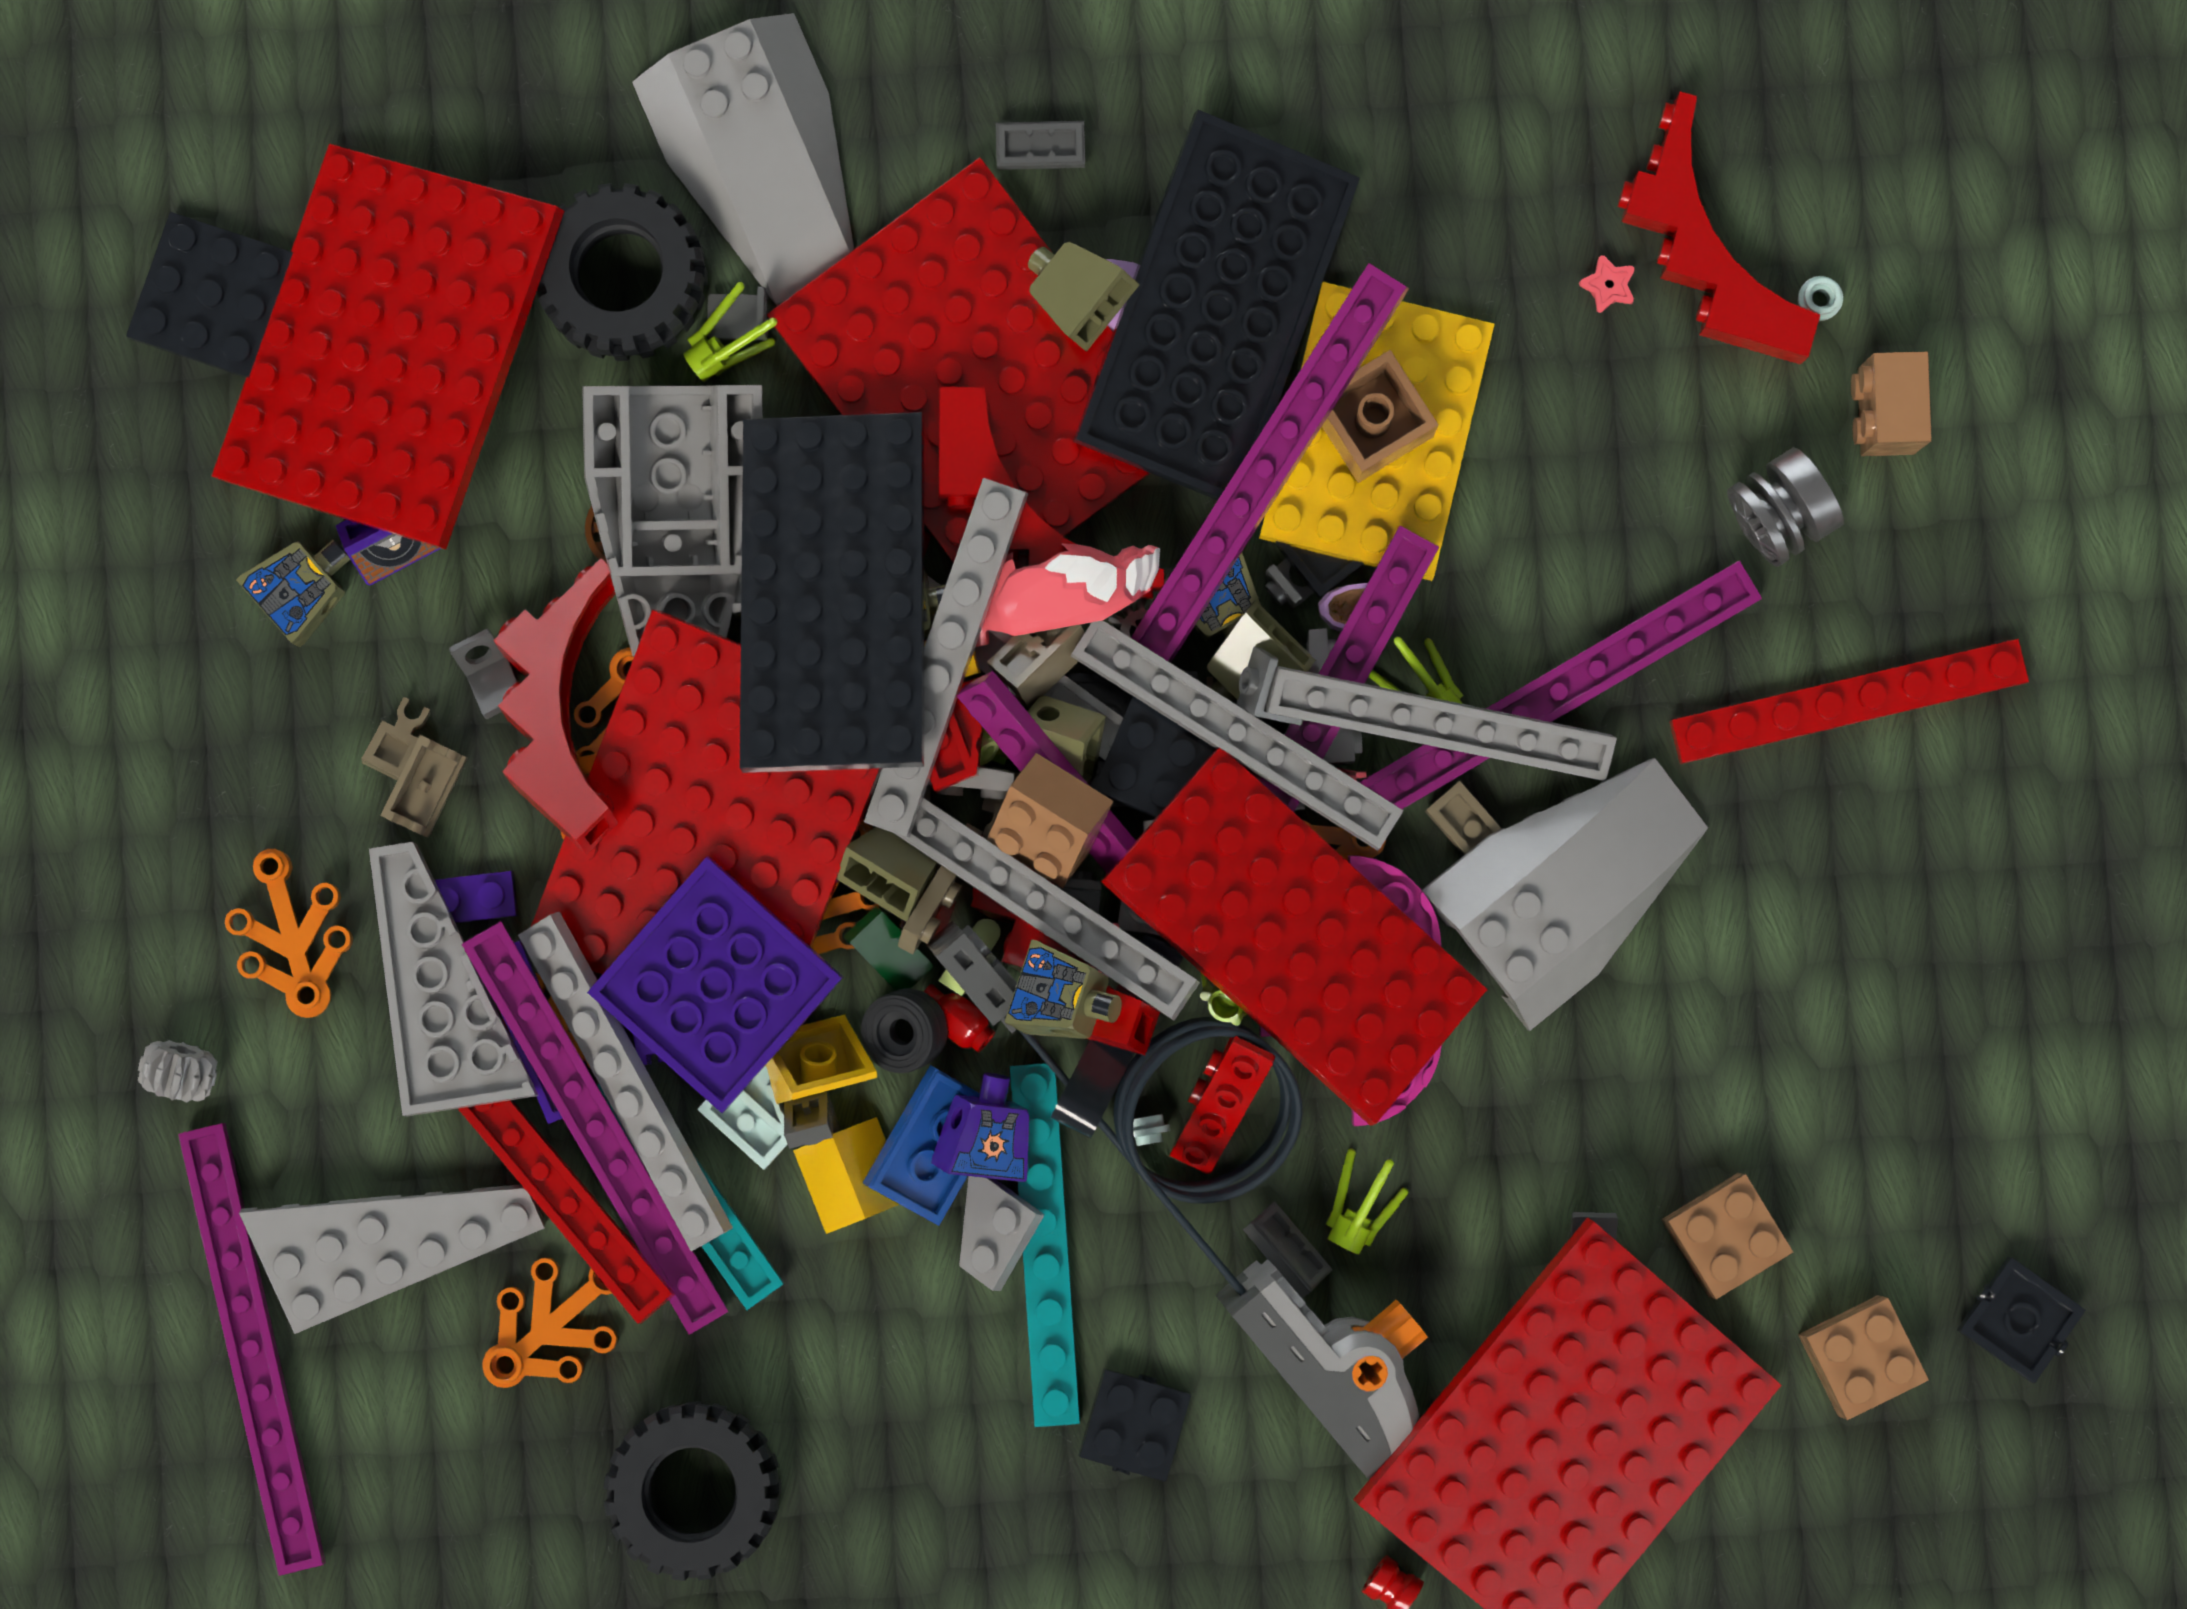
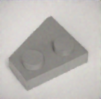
[959,1176,1045,1291]

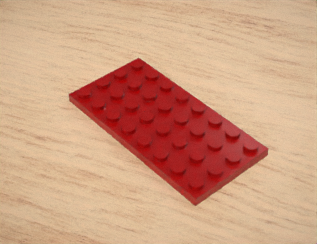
[1101,748,1487,1126]

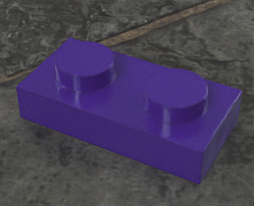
[435,871,518,923]

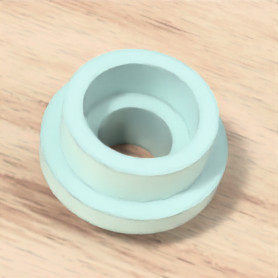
[1798,276,1843,321]
[1133,1114,1170,1146]

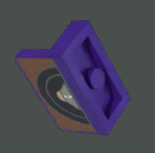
[335,520,441,586]

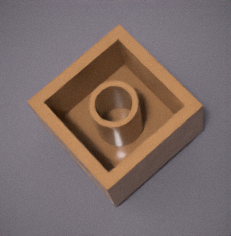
[1322,350,1438,483]
[1851,352,1931,456]
[987,753,1113,888]
[1661,1173,1793,1299]
[1798,1295,1929,1420]

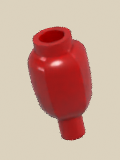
[923,984,996,1053]

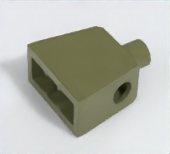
[1028,242,1140,352]
[1206,600,1316,702]
[1027,696,1106,784]
[837,827,939,922]

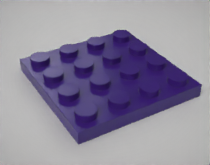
[587,856,844,1113]

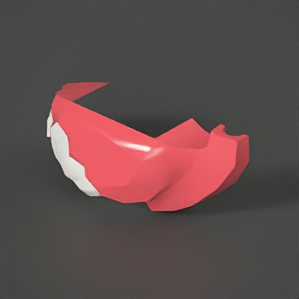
[975,544,1160,647]

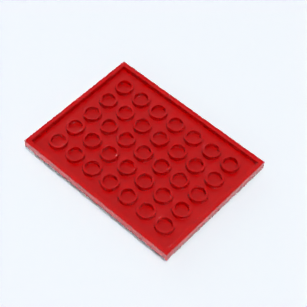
[212,144,565,550]
[766,157,1150,569]
[531,609,882,975]
[1353,1217,1782,1609]

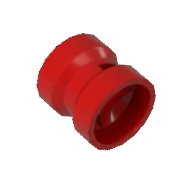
[1361,1555,1424,1609]

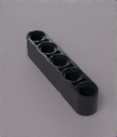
[1050,932,1184,1139]

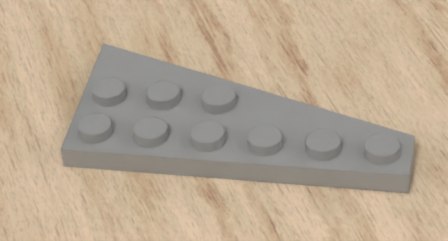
[369,842,539,1117]
[239,1184,545,1334]

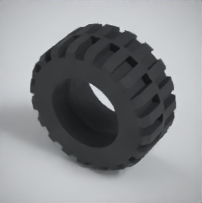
[537,183,708,361]
[604,1401,782,1581]

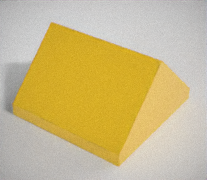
[766,1015,877,1104]
[793,1117,900,1234]

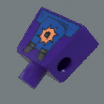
[931,1073,1029,1182]

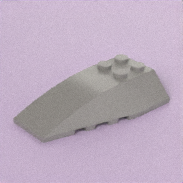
[632,13,854,306]
[582,385,763,657]
[1421,758,1708,1031]

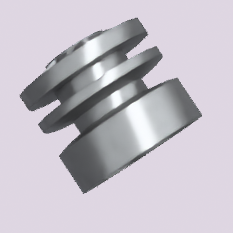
[1727,447,1844,567]

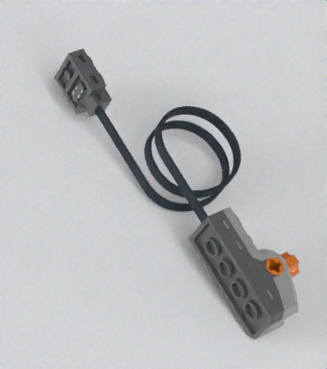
[925,921,1428,1480]

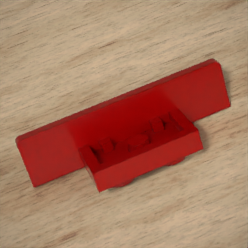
[1169,1036,1275,1174]

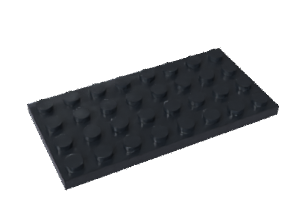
[1073,109,1360,500]
[740,412,924,773]

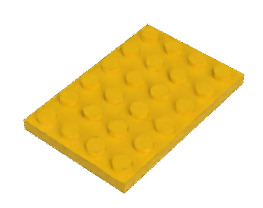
[1259,282,1494,581]

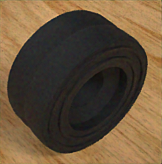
[861,988,948,1073]

